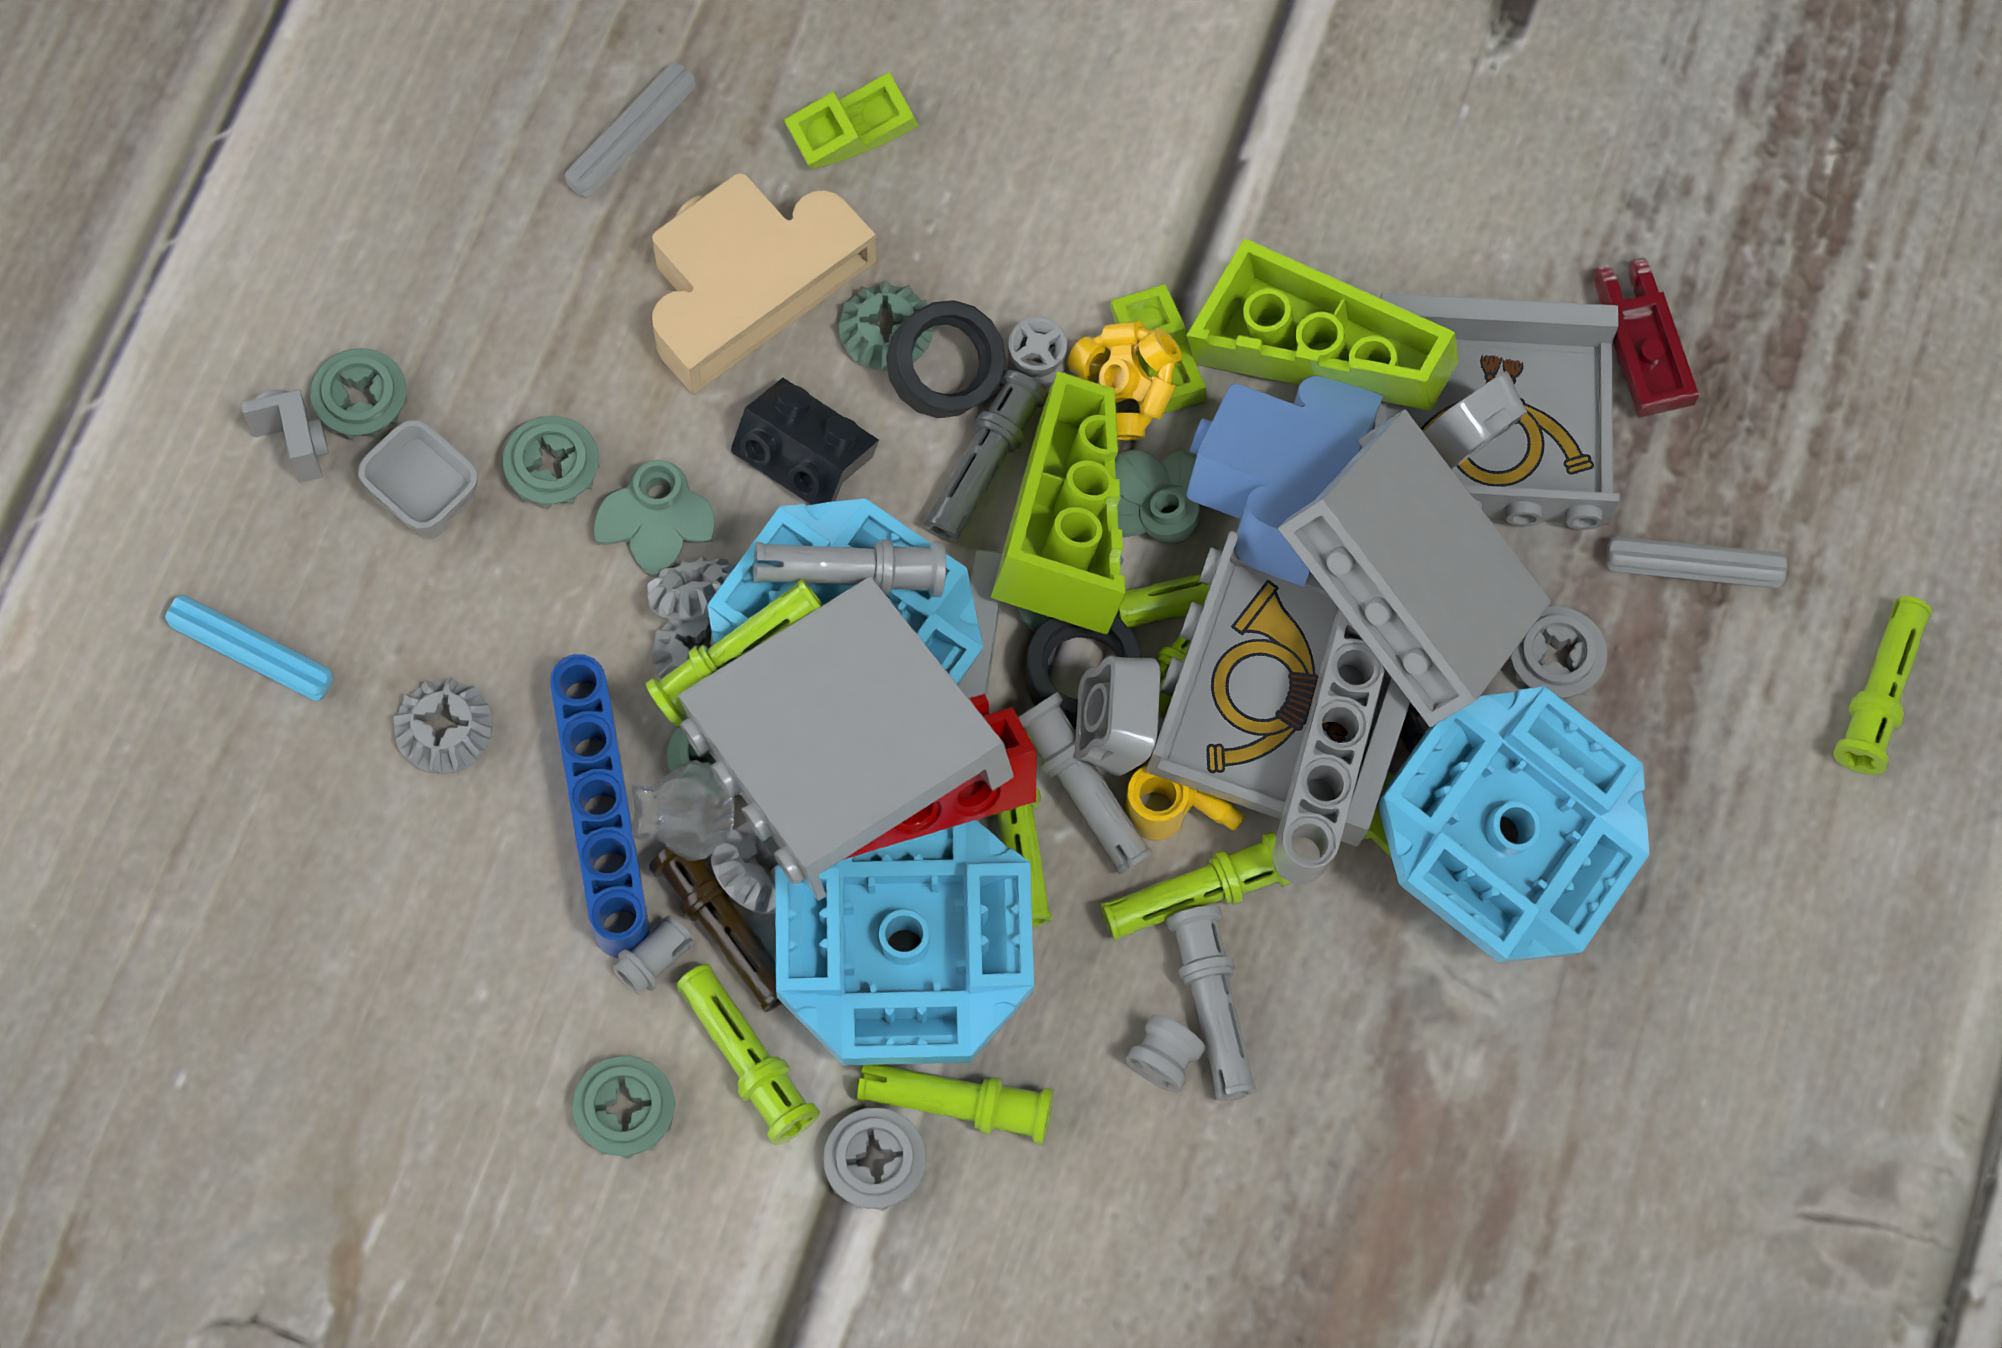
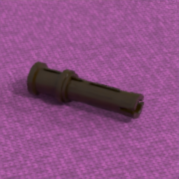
[649,835,782,1012]

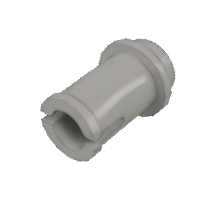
[613,915,695,995]

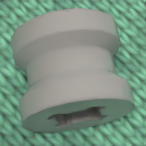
[1008,317,1067,389]
[1126,1014,1205,1092]

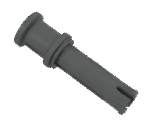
[923,369,1048,543]

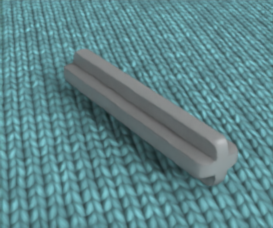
[565,62,696,198]
[1606,536,1787,588]

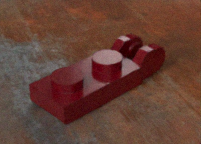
[1594,257,1699,418]

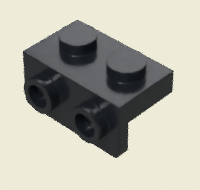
[731,378,879,505]

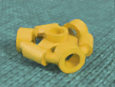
[1068,321,1182,441]

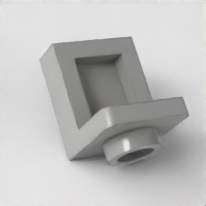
[242,389,329,483]

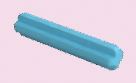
[165,595,334,701]

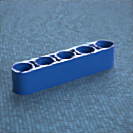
[550,654,650,958]

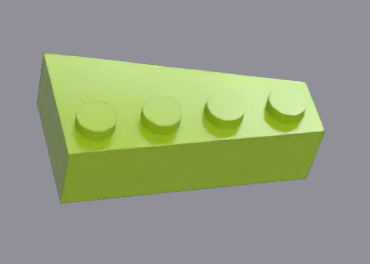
[1186,238,1459,411]
[990,371,1126,635]

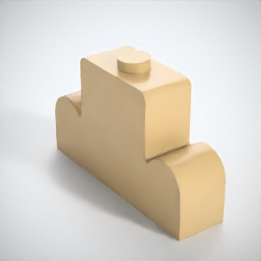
[652,173,877,395]

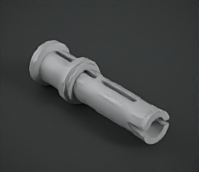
[753,539,946,597]
[1018,692,1153,874]
[1166,905,1257,1101]

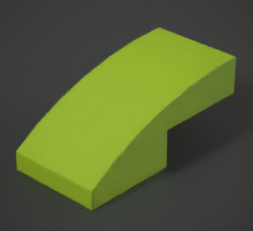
[784,72,919,170]
[1110,284,1207,414]

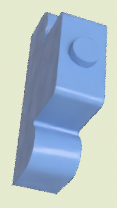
[1186,376,1383,587]

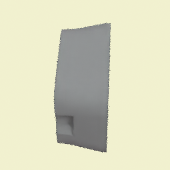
[1423,371,1527,469]
[359,420,478,539]
[1075,656,1160,776]

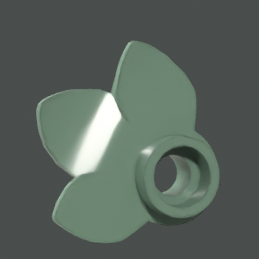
[1115,449,1200,544]
[594,460,715,576]

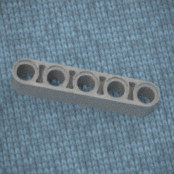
[1272,609,1385,884]

